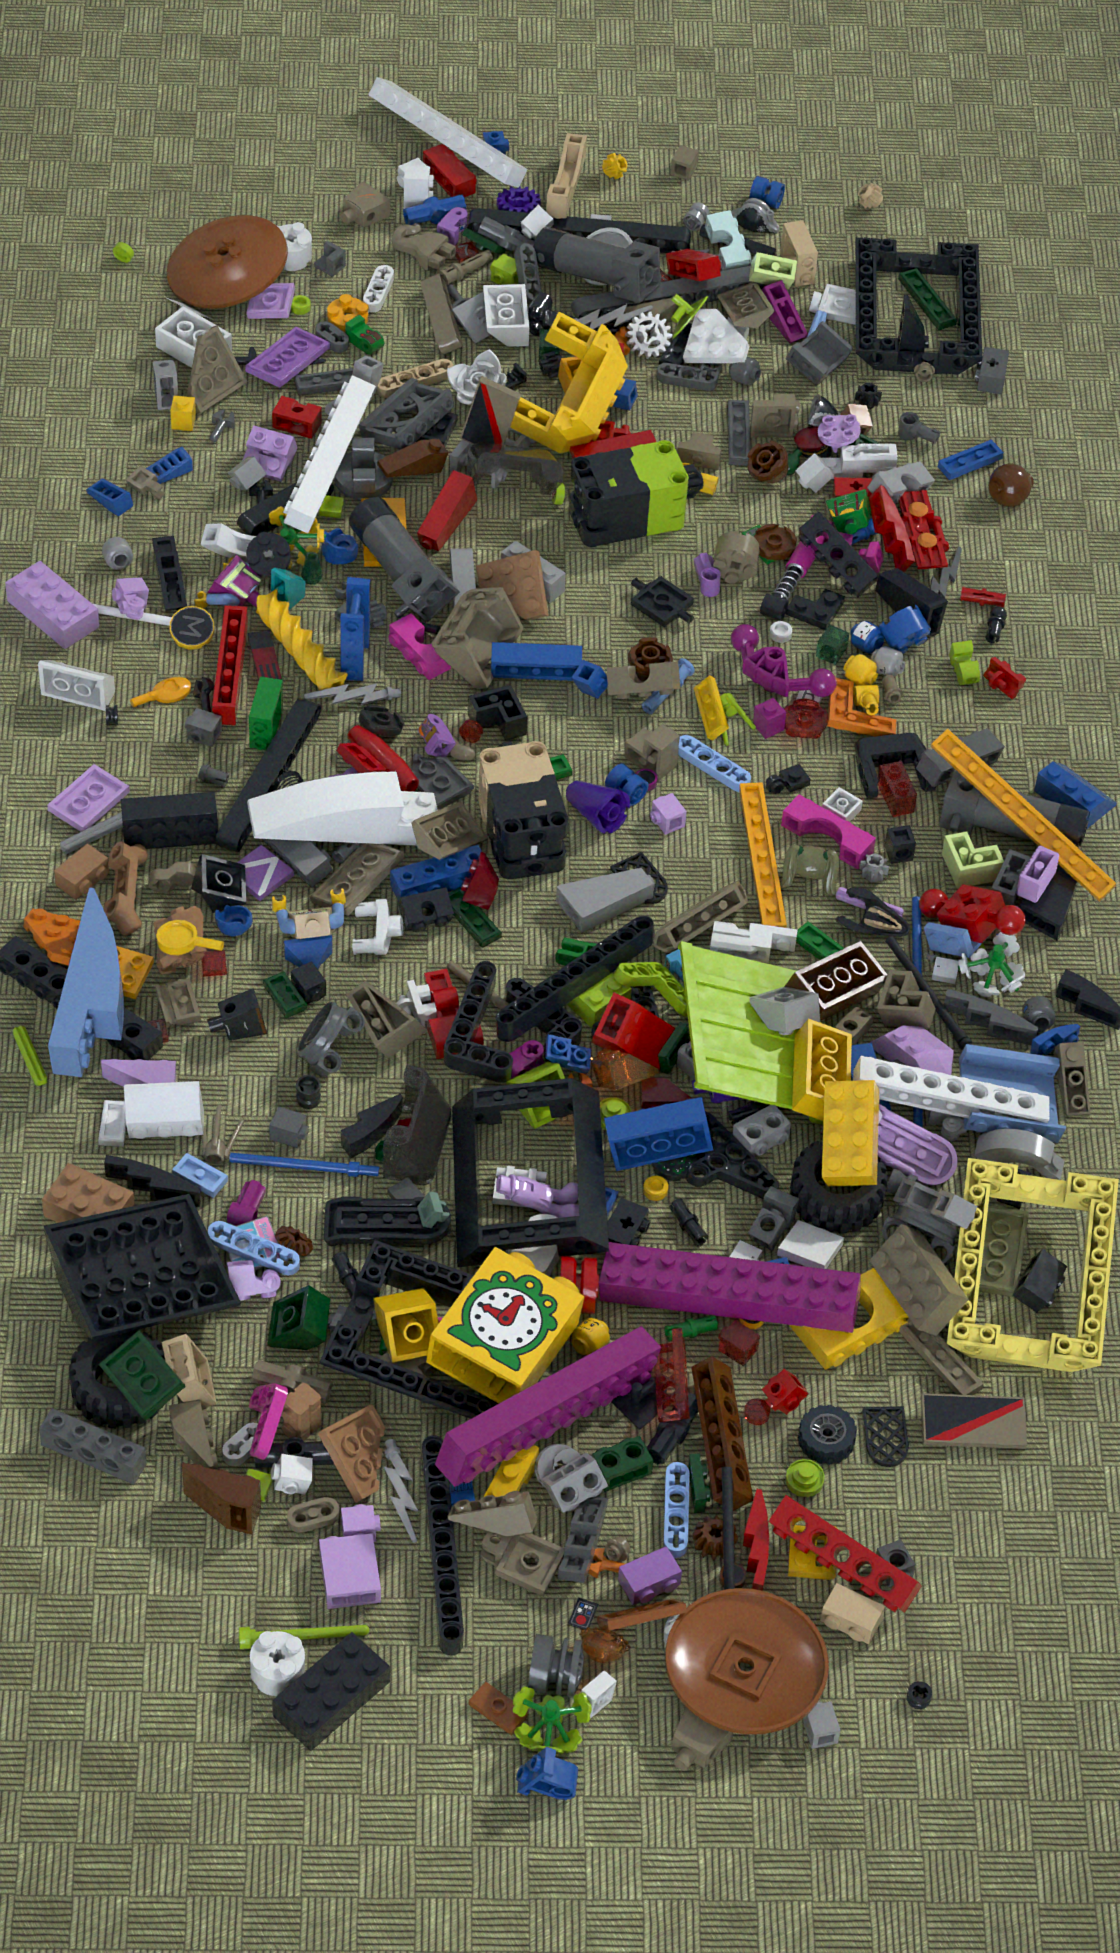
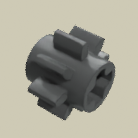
[370,600,387,628]

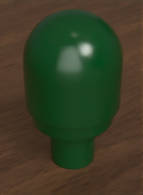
[786,449,802,476]

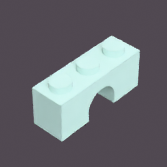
[705,210,751,271]

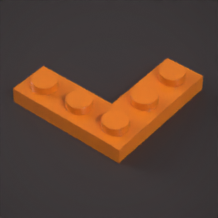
[827,678,896,737]

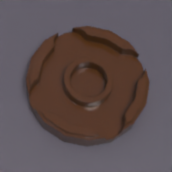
[754,524,797,561]

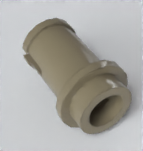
[882,675,903,703]

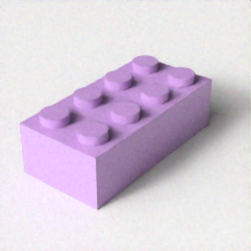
[5,561,99,649]

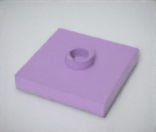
[246,283,295,319]

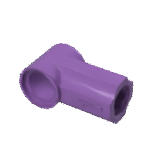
[694,553,721,597]

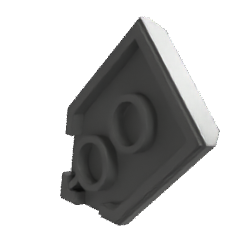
[411,754,474,809]

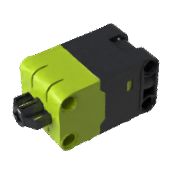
[569,440,704,547]

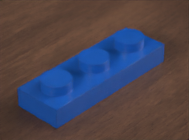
[938,439,1004,480]

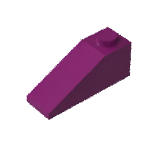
[762,280,808,344]

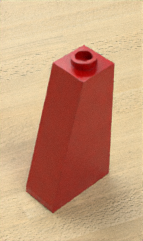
[417,470,477,551]

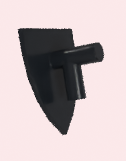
[611,1378,667,1430]

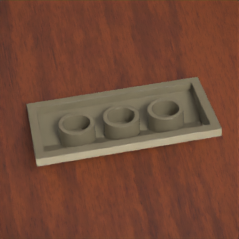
[717,282,774,328]
[411,802,489,860]

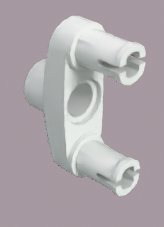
[352,899,404,955]

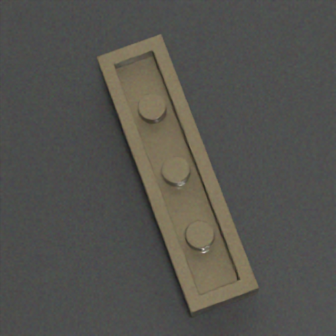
[899,1318,984,1395]

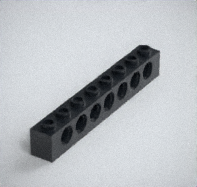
[0,936,163,1060]

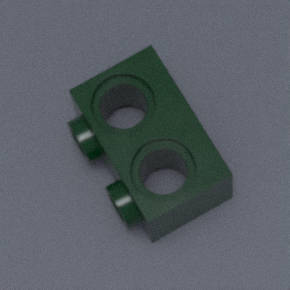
[592,1436,653,1492]

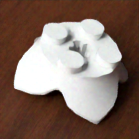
[447,349,507,405]

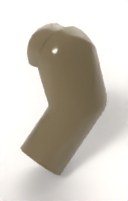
[450,736,475,761]

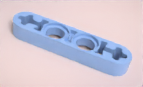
[678,735,751,792]
[208,1221,300,1276]
[663,1462,690,1558]

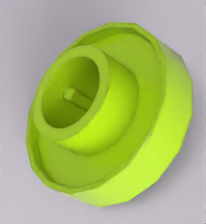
[600,1098,631,1130]
[785,1459,825,1497]

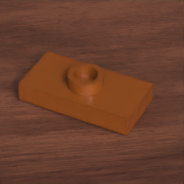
[468,1681,529,1736]

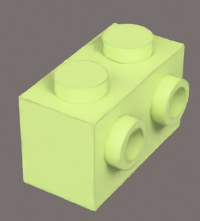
[749,252,797,289]

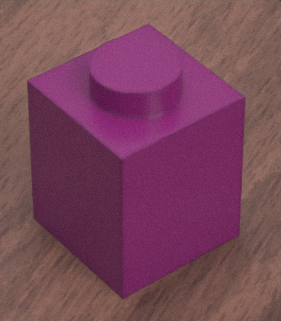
[753,698,786,739]

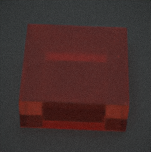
[201,950,227,977]

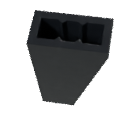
[875,568,948,638]
[1019,863,1078,941]

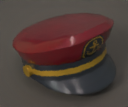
[794,426,832,459]

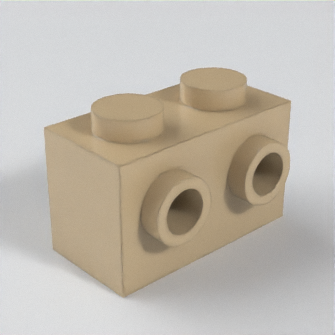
[820,1583,885,1644]

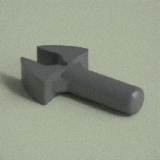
[209,409,235,442]

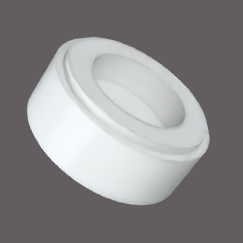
[809,291,822,313]
[770,621,792,643]

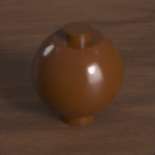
[988,463,1034,507]

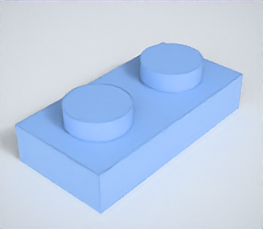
[172,1153,228,1198]

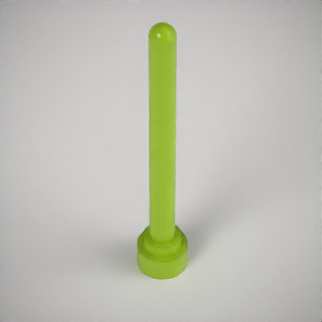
[238,1625,370,1649]

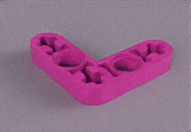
[249,1383,288,1460]

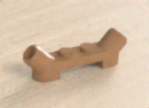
[104,841,148,936]

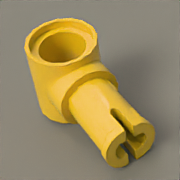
[853,685,879,715]

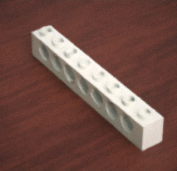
[853,1056,1049,1123]

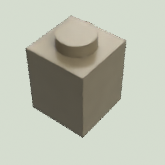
[670,145,699,181]

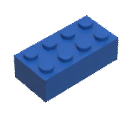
[604,1097,713,1171]

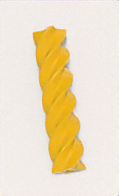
[256,589,348,698]

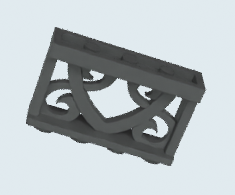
[359,378,454,450]

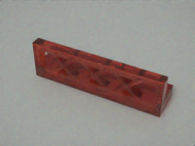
[655,1328,690,1422]

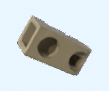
[835,1007,874,1045]

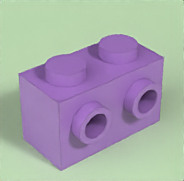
[618,1546,682,1606]

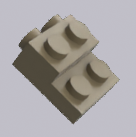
[750,394,800,438]

